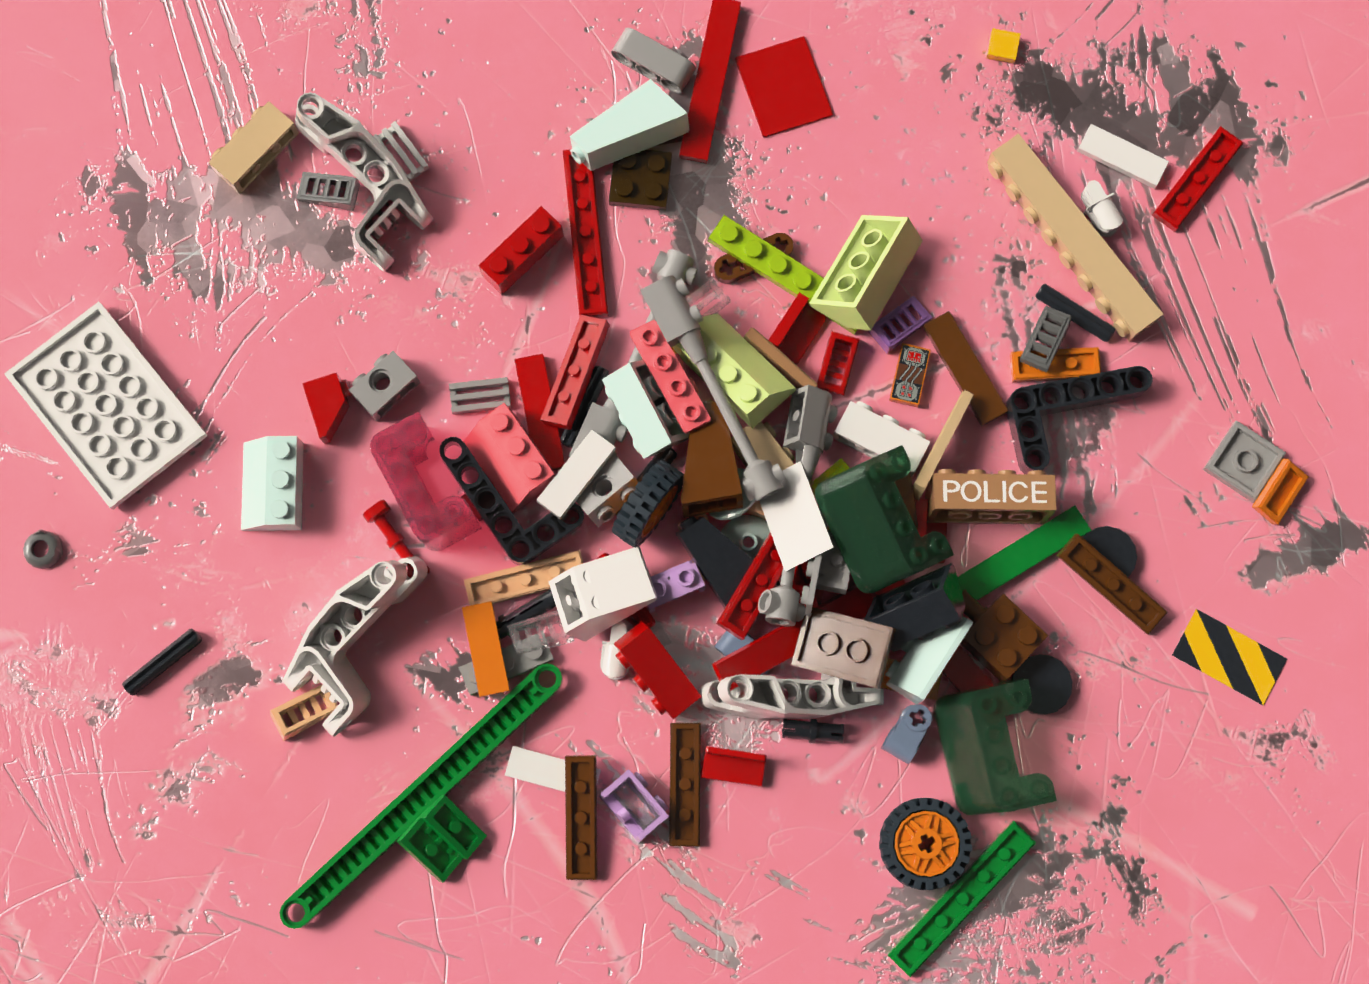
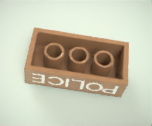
[925,469,1056,524]

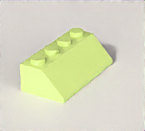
[809,215,923,330]
[673,313,796,429]

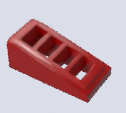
[817,331,860,396]

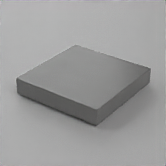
[1203,420,1286,502]

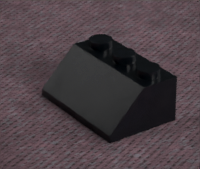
[864,563,965,652]

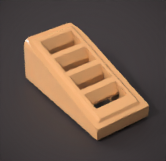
[270,684,338,741]

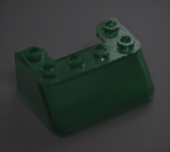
[815,445,954,594]
[933,678,1057,815]

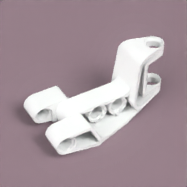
[295,92,433,272]
[282,557,428,737]
[699,673,884,719]

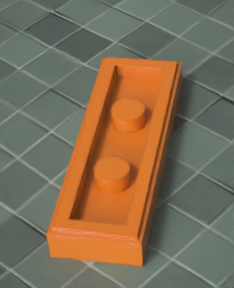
[1010,347,1101,382]
[462,601,510,697]

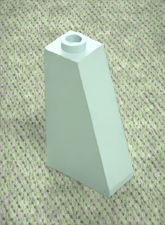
[570,79,689,171]

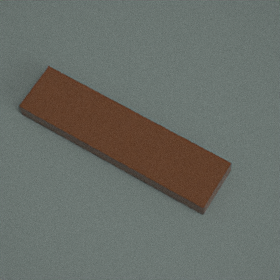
[923,311,1008,427]
[1056,533,1168,635]
[669,723,701,846]
[565,755,598,880]

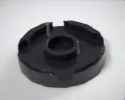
[1083,526,1137,577]
[1011,654,1073,715]

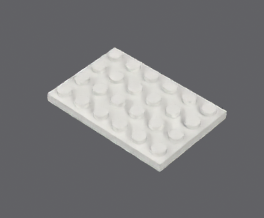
[4,301,208,510]

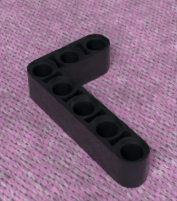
[1006,366,1153,474]
[439,437,584,565]

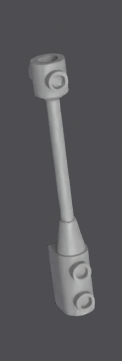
[569,249,698,458]
[640,275,786,501]
[758,385,838,626]

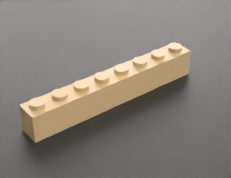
[987,133,1163,342]

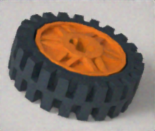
[612,460,684,547]
[879,798,972,890]

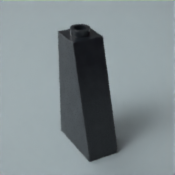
[675,516,780,609]

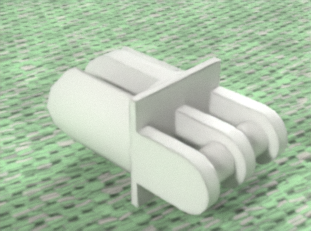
[1081,180,1123,237]
[600,621,630,680]

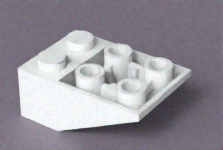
[548,546,658,642]

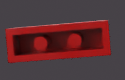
[478,206,564,295]
[613,621,702,719]

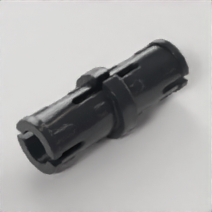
[782,719,844,744]

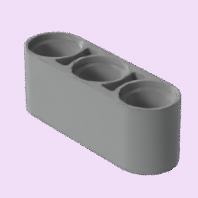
[610,27,696,94]

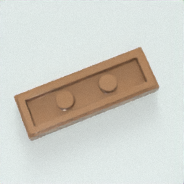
[744,327,818,389]

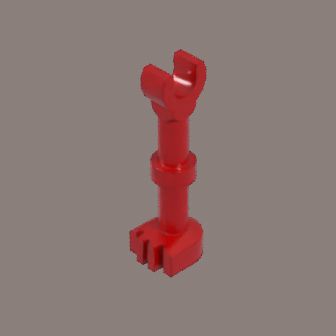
[362,499,431,578]

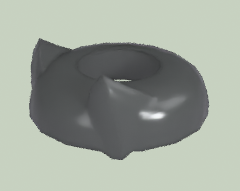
[23,529,63,569]

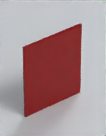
[735,36,833,138]

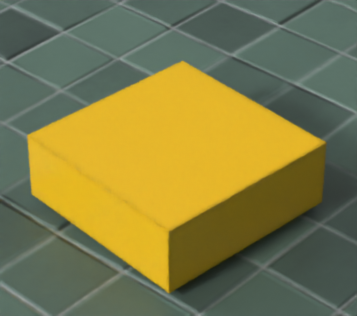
[986,28,1021,64]

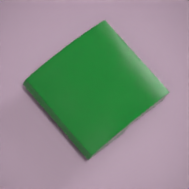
[397,795,487,882]

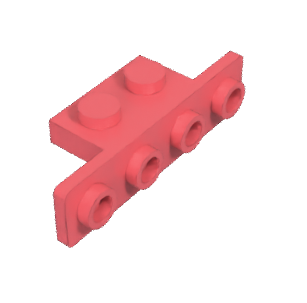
[630,320,711,434]

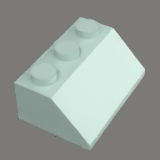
[602,360,690,459]
[241,436,304,531]
[885,616,973,704]

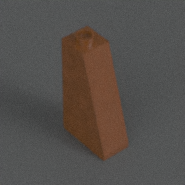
[681,400,743,518]

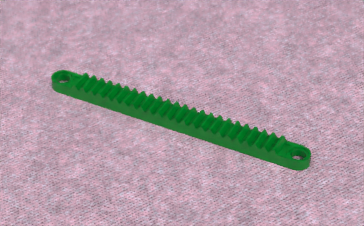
[279,663,563,929]

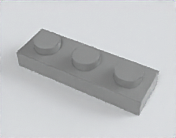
[458,632,554,696]

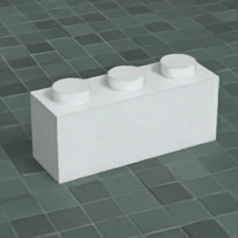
[833,401,930,477]

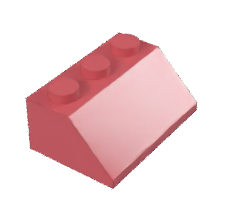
[463,403,556,514]

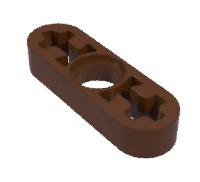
[714,233,794,284]

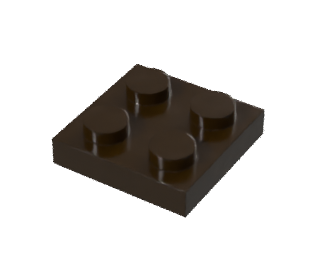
[609,150,672,211]

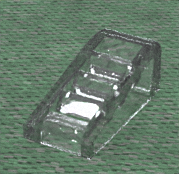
[507,610,575,654]

